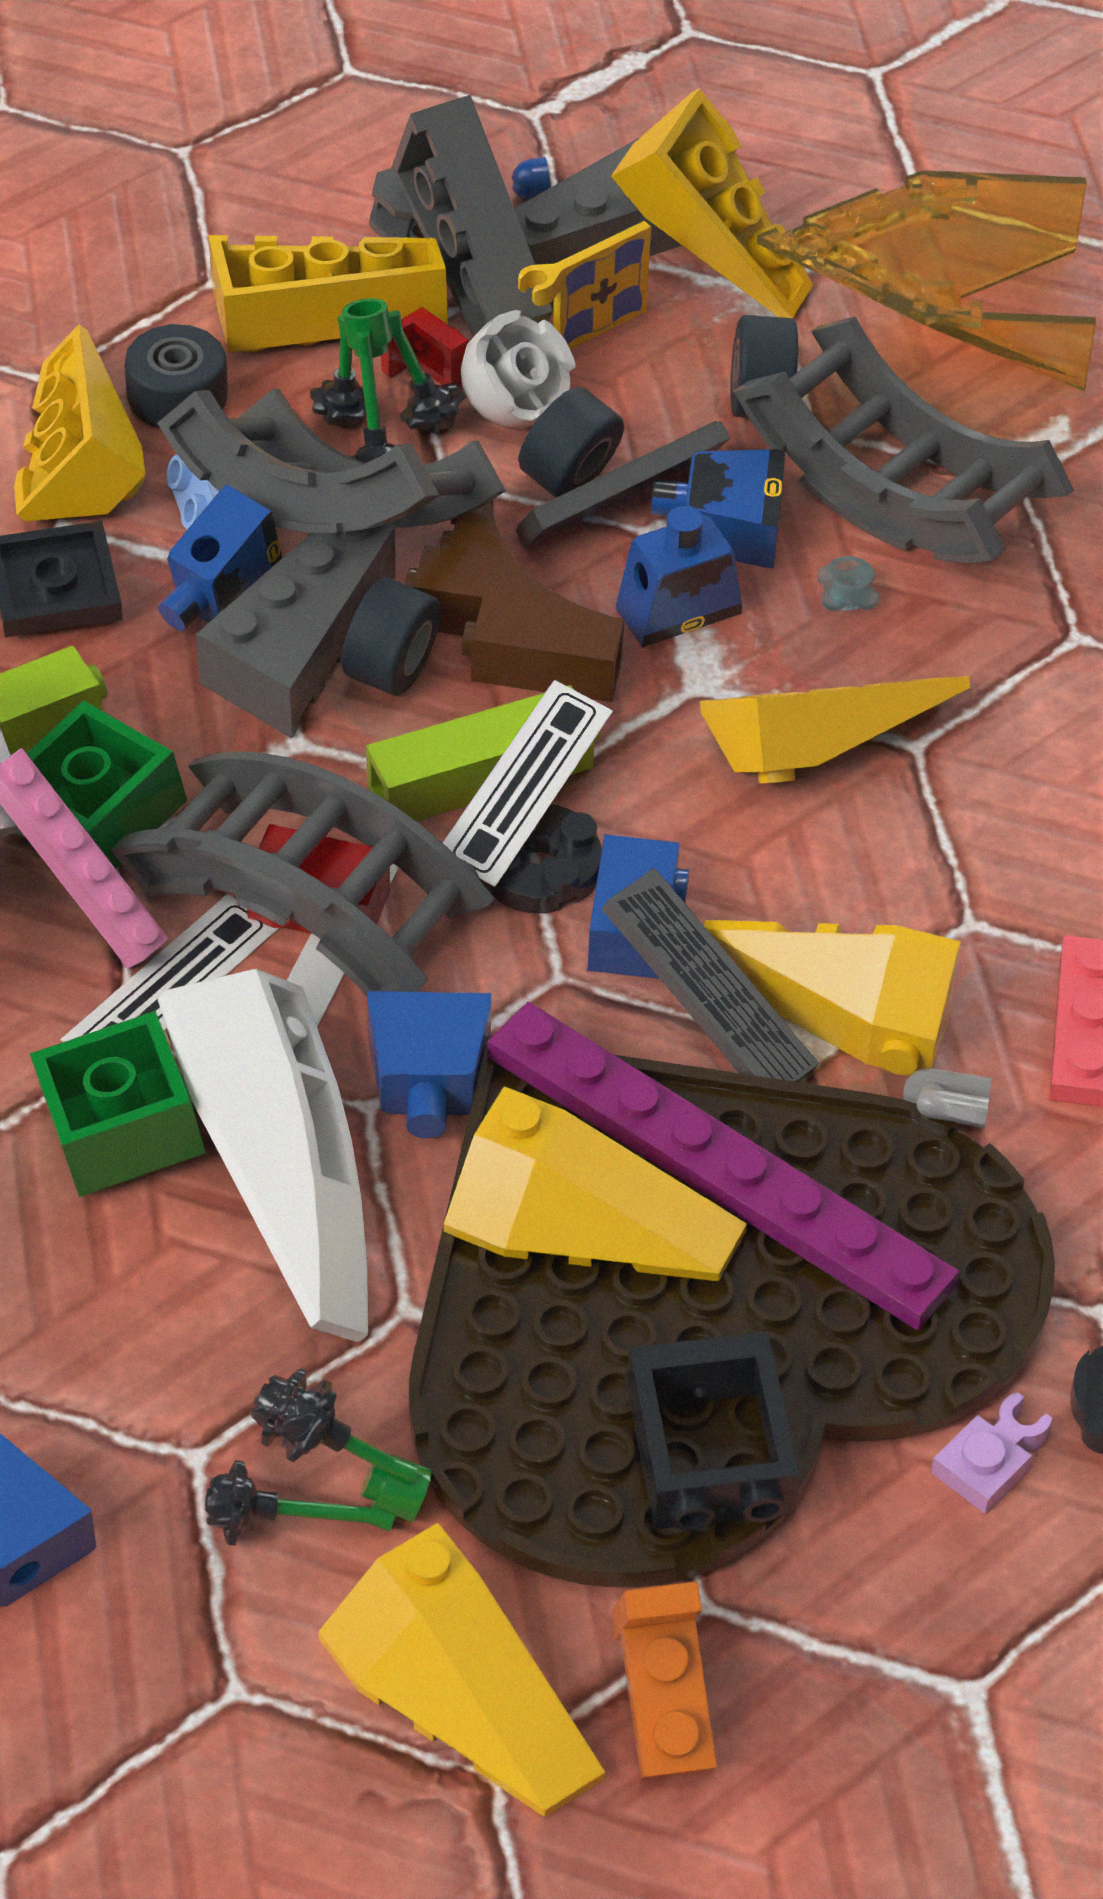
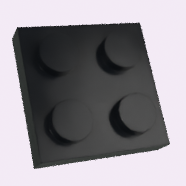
[0,521,123,637]

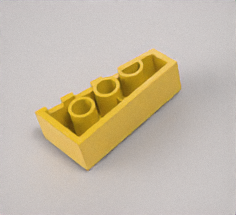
[208,235,448,353]

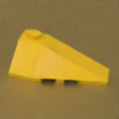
[611,88,813,318]
[14,324,146,522]
[700,676,970,783]
[704,920,961,1075]
[444,1086,747,1281]
[318,1523,606,1817]

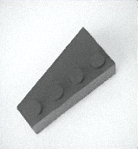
[391,95,553,337]
[514,138,682,265]
[196,523,396,738]

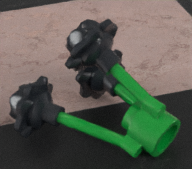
[310,298,466,463]
[205,1368,432,1546]

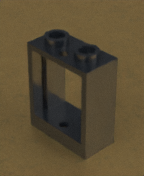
[627,1332,800,1531]

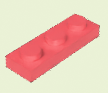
[1049,935,1103,1107]

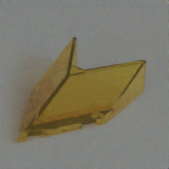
[757,170,1096,392]

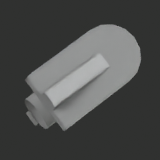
[903,1068,992,1128]

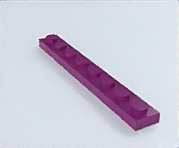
[487,1001,959,1331]

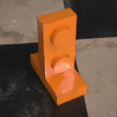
[611,1581,717,1780]

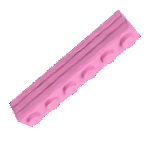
[0,748,169,969]

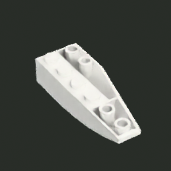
[157,969,368,1342]

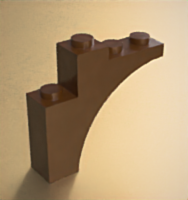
[405,499,624,702]

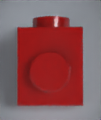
[381,307,468,388]

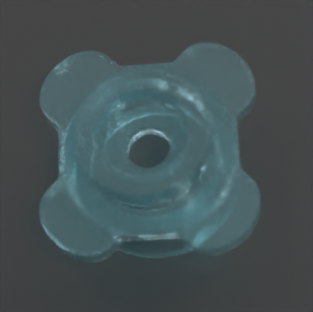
[817,556,879,611]

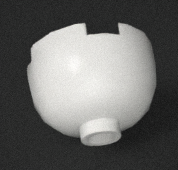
[461,310,575,429]

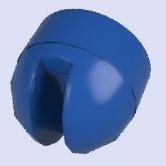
[512,157,551,201]

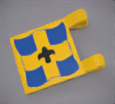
[518,221,651,349]

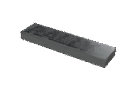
[515,421,730,548]
[602,867,820,1082]

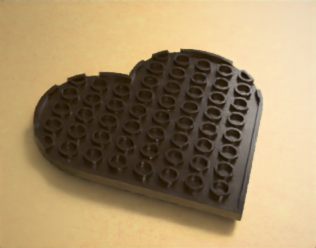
[409,1036,1055,1587]

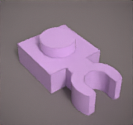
[931,1392,1052,1514]

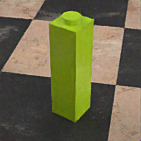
[0,645,107,756]
[366,685,601,821]

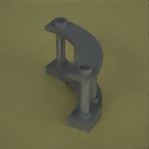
[734,316,1074,563]
[157,389,506,533]
[110,751,495,997]

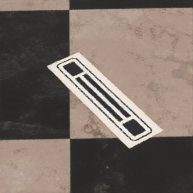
[443,680,613,887]
[60,894,279,1042]

